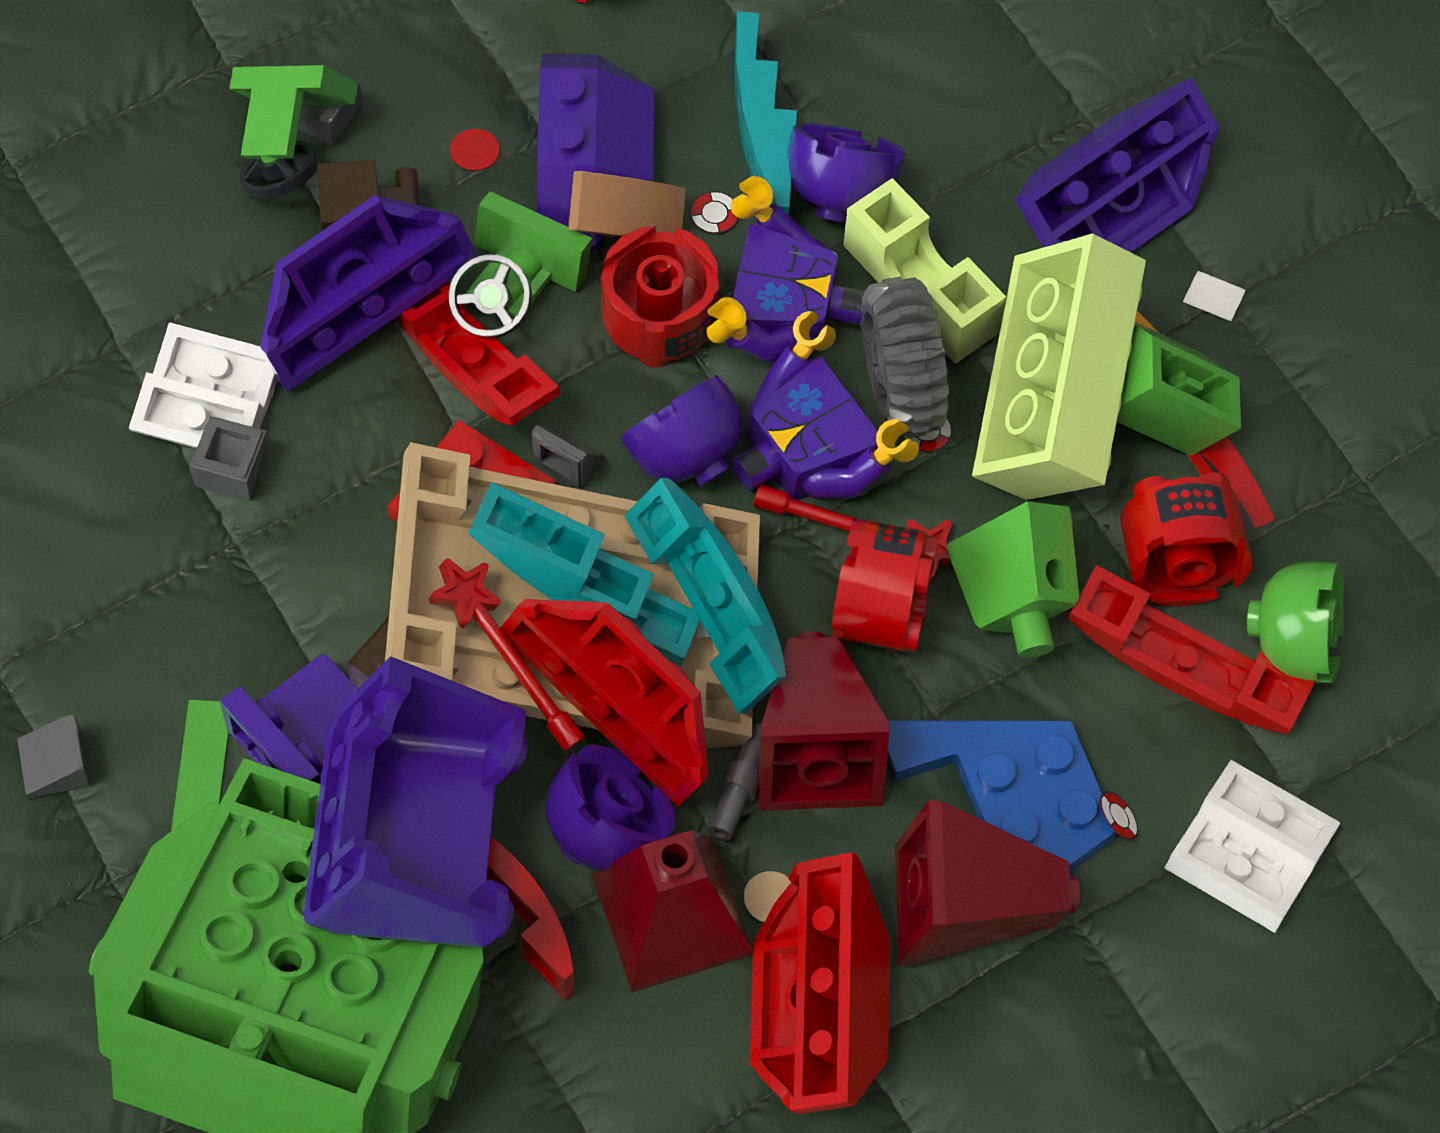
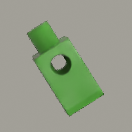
[946,501,1079,658]

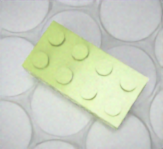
[972,234,1146,500]

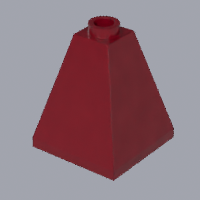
[758,631,890,811]
[895,800,1080,966]
[592,830,753,993]

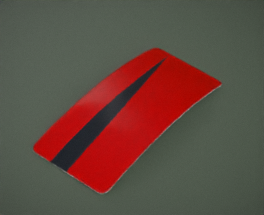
[1186,437,1274,532]

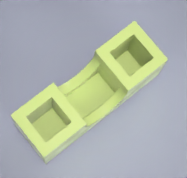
[843,178,1007,364]

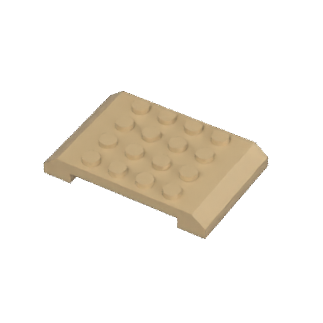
[385,442,760,749]

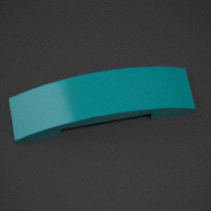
[624,478,786,714]

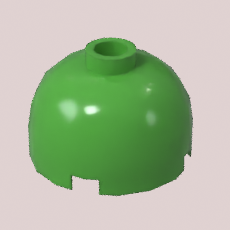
[1247,560,1345,685]

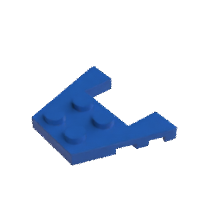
[887,721,1116,872]

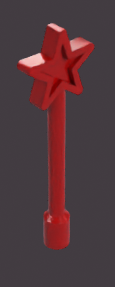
[753,484,952,584]
[428,558,585,752]

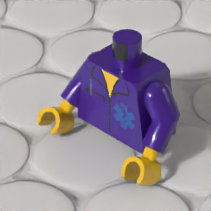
[707,176,865,364]
[732,311,919,501]

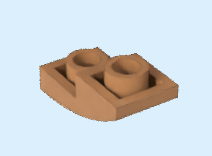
[568,171,686,237]

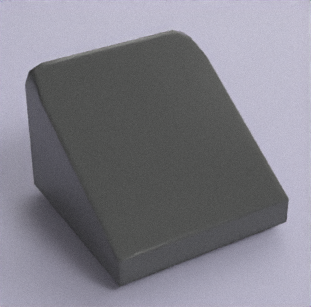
[298,83,363,146]
[189,416,267,500]
[532,425,604,489]
[17,714,90,799]

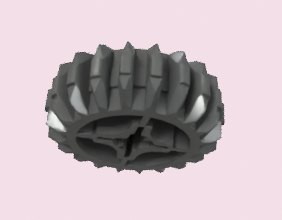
[860,276,950,438]

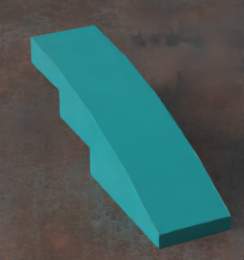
[734,11,797,215]
[468,482,700,667]

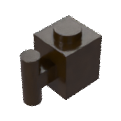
[317,160,420,231]

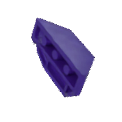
[537,53,654,251]
[1015,78,1220,252]
[260,195,478,392]

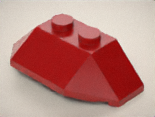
[500,599,709,807]
[750,852,890,1115]

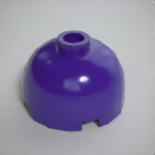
[787,123,905,222]
[620,375,742,487]
[545,744,675,872]

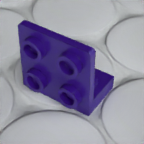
[220,654,358,784]

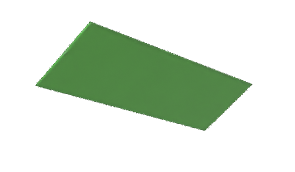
[171,700,228,831]

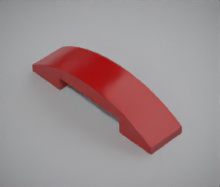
[395,281,561,426]
[1068,565,1315,734]
[486,836,574,1001]

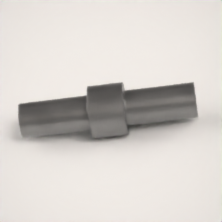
[708,723,761,841]

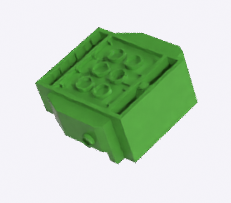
[89,758,483,1133]

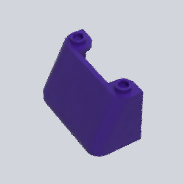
[304,656,528,947]

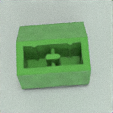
[1116,321,1241,455]

